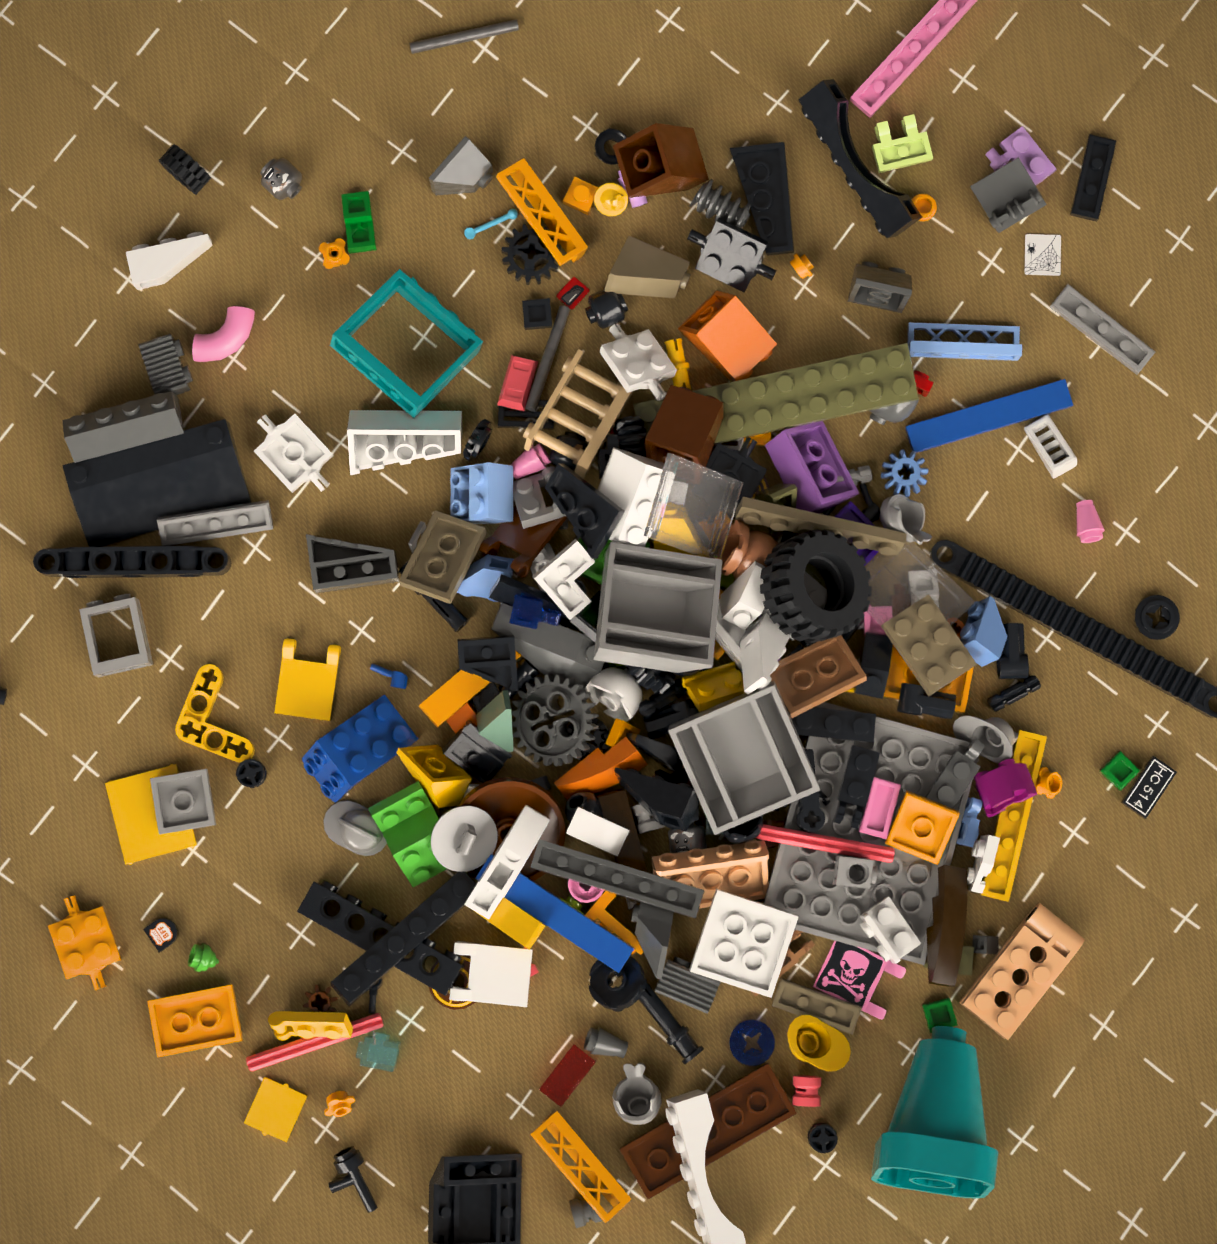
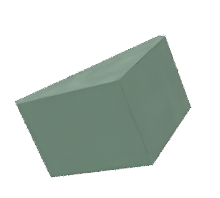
[476,690,514,752]

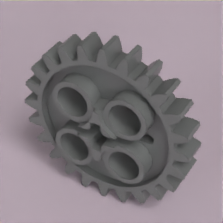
[511,674,599,766]

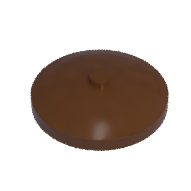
[458,777,566,881]

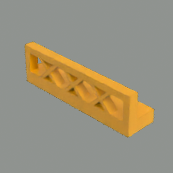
[496,158,588,266]
[530,1111,631,1223]

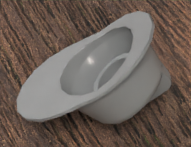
[953,715,1018,764]
[324,800,387,856]

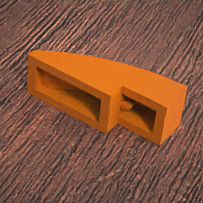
[554,737,648,800]

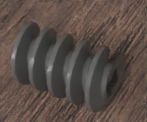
[690,179,751,229]

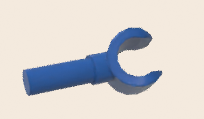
[370,663,408,689]

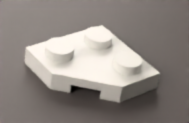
[967,835,1000,893]

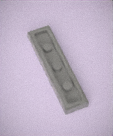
[1050,284,1155,375]
[157,500,274,546]

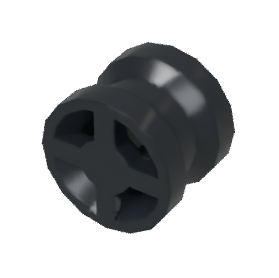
[236,759,267,788]
[807,1122,838,1153]

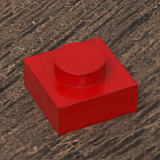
[914,370,934,397]

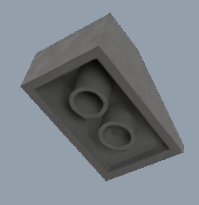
[847,262,912,313]

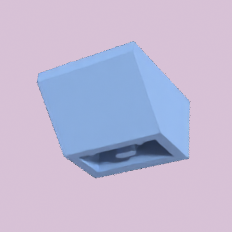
[450,462,513,524]

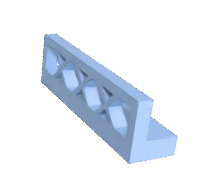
[907,322,1022,361]

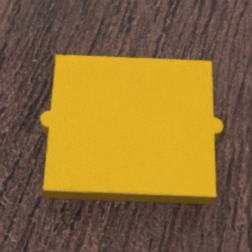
[244,1077,308,1142]

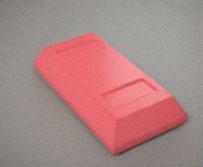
[497,355,538,411]

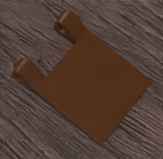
[479,505,567,578]

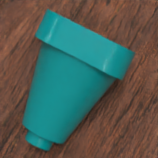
[871,1026,999,1199]

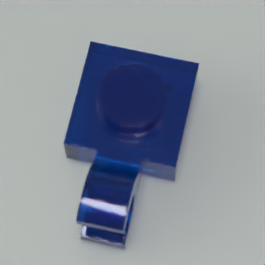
[509,594,561,629]

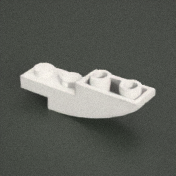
[464,805,550,919]

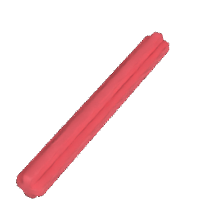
[755,824,895,863]
[246,1013,383,1071]

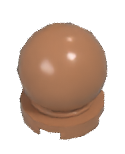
[710,520,778,579]

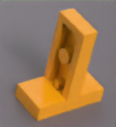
[585,891,643,956]

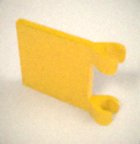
[274,638,341,721]

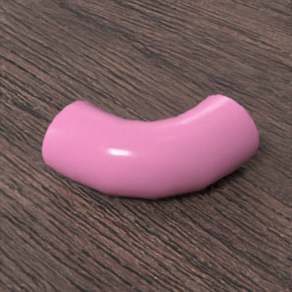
[192,306,255,362]

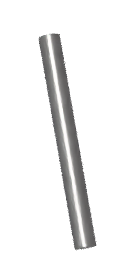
[409,19,519,54]
[525,306,570,412]

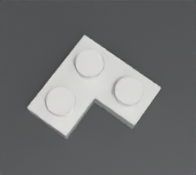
[532,539,595,620]

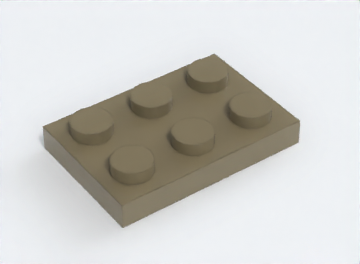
[399,510,487,604]
[881,594,977,696]

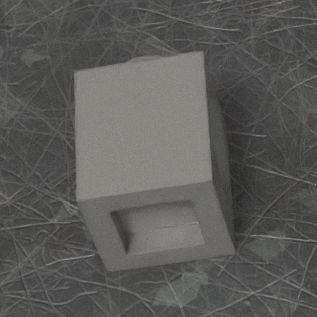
[833,856,877,889]

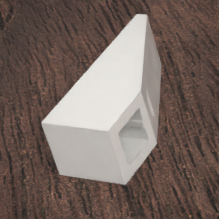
[126,232,213,290]
[740,613,790,695]

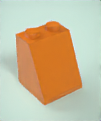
[678,291,777,381]

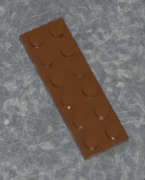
[619,1063,797,1199]

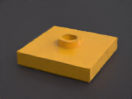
[885,790,960,865]

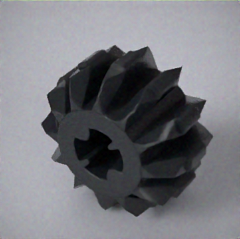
[614,416,646,457]

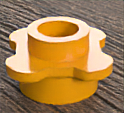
[319,238,350,269]
[1035,767,1062,799]
[324,1091,355,1117]

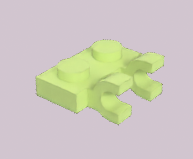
[872,114,933,173]

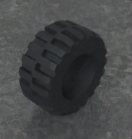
[760,529,872,643]

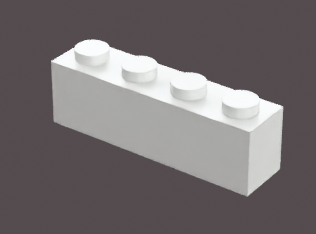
[347,410,462,475]

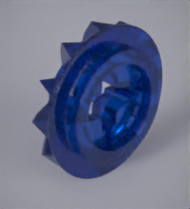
[729,1020,775,1066]

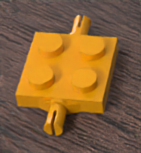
[48,895,122,990]

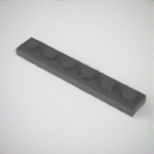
[531,839,704,919]

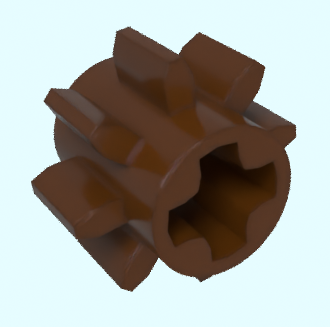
[303,984,339,1012]

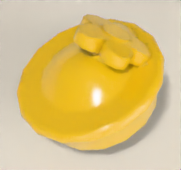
[594,182,628,216]

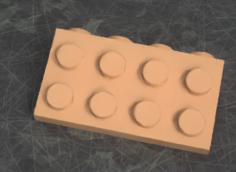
[652,840,769,909]

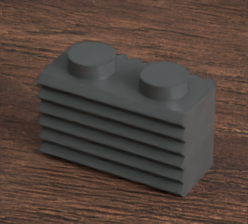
[138,334,193,395]
[654,956,720,1014]

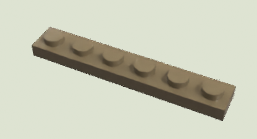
[735,497,907,555]

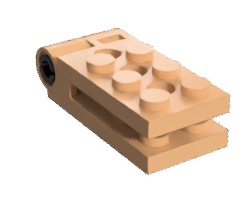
[958,903,1085,1040]

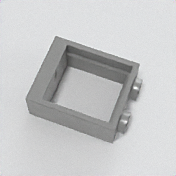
[79,594,153,678]

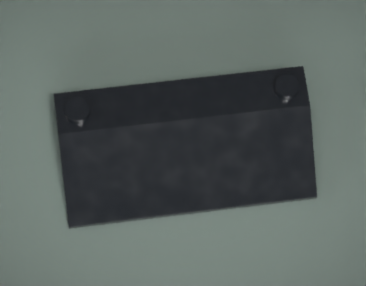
[62,419,252,547]

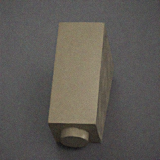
[604,236,691,298]

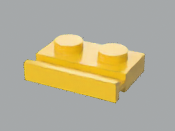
[682,662,745,712]

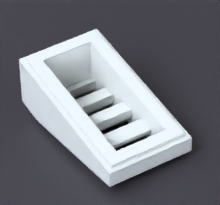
[1024,414,1077,479]

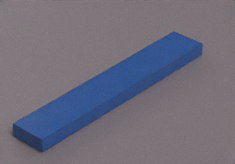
[905,379,1073,453]
[476,854,635,973]

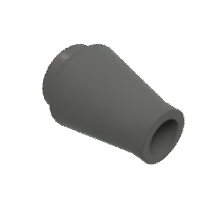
[584,1027,628,1058]

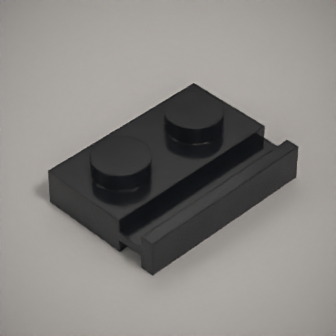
[442,720,512,783]

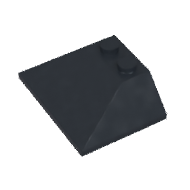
[428,1153,522,1244]

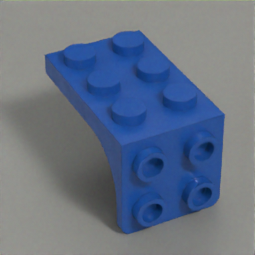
[302,695,418,803]

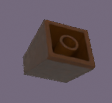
[613,123,709,198]
[645,385,724,485]

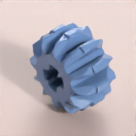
[880,449,929,497]

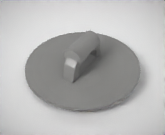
[431,806,498,872]

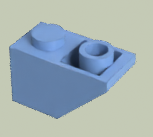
[457,554,514,602]
[960,596,1007,667]

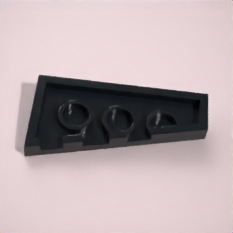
[729,142,794,256]

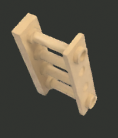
[523,349,634,479]

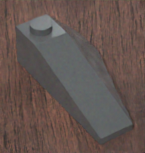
[491,603,604,693]

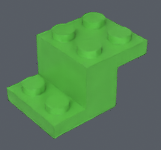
[368,781,447,887]

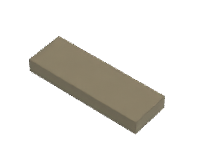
[772,978,862,1035]

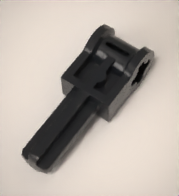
[796,749,825,833]

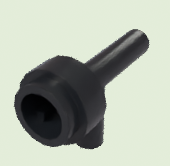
[329,1146,378,1213]

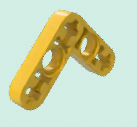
[175,664,255,763]

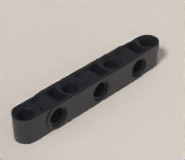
[33,546,232,578]

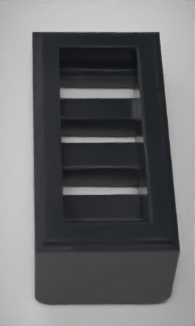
[625,732,683,773]

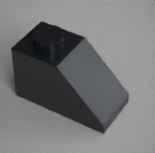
[855,632,893,699]

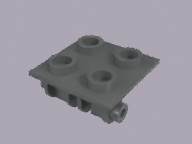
[970,157,1047,233]

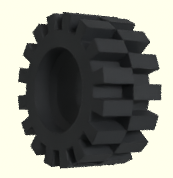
[158,144,211,195]

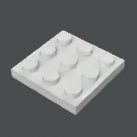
[689,888,799,998]

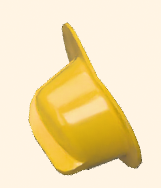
[787,1015,851,1071]

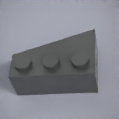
[306,534,400,593]

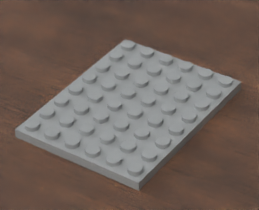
[763,702,979,965]

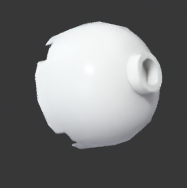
[585,667,643,722]

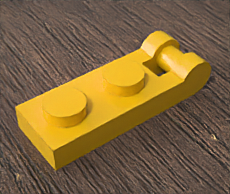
[268,1011,353,1041]

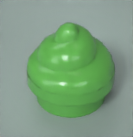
[188,943,219,972]

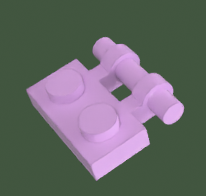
[985,126,1056,186]

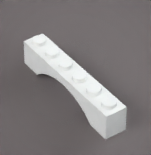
[666,1089,746,1244]

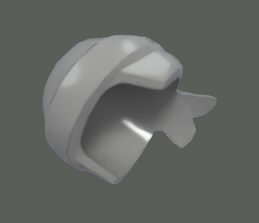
[880,494,932,545]
[612,1063,662,1125]

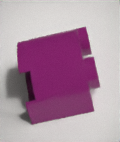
[974,759,1037,818]

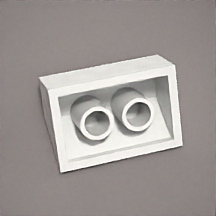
[598,447,673,547]

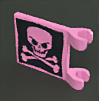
[813,941,906,1020]

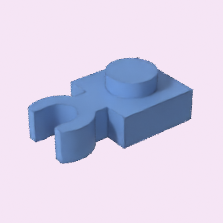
[956,797,983,848]

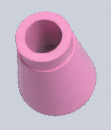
[510,443,551,480]
[1076,500,1105,543]

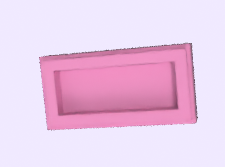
[858,777,901,839]

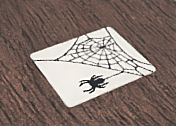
[1025,234,1061,276]

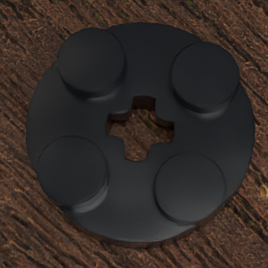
[588,955,647,1012]

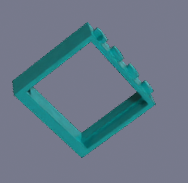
[330,269,483,418]

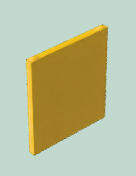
[105,764,197,865]

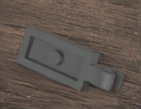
[925,739,985,809]

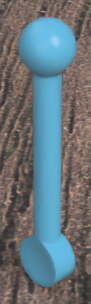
[464,209,518,239]

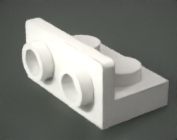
[860,896,921,964]

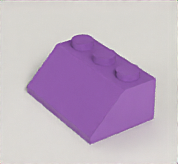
[765,421,859,514]

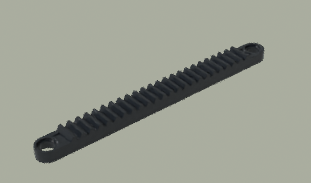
[930,540,1217,718]

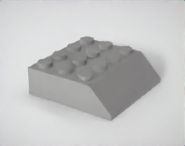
[593,542,722,673]
[668,681,820,835]

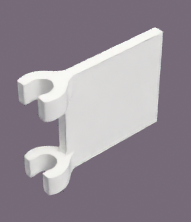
[449,941,533,1007]

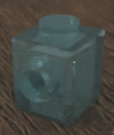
[356,1032,401,1072]

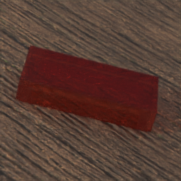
[539,1044,596,1107]

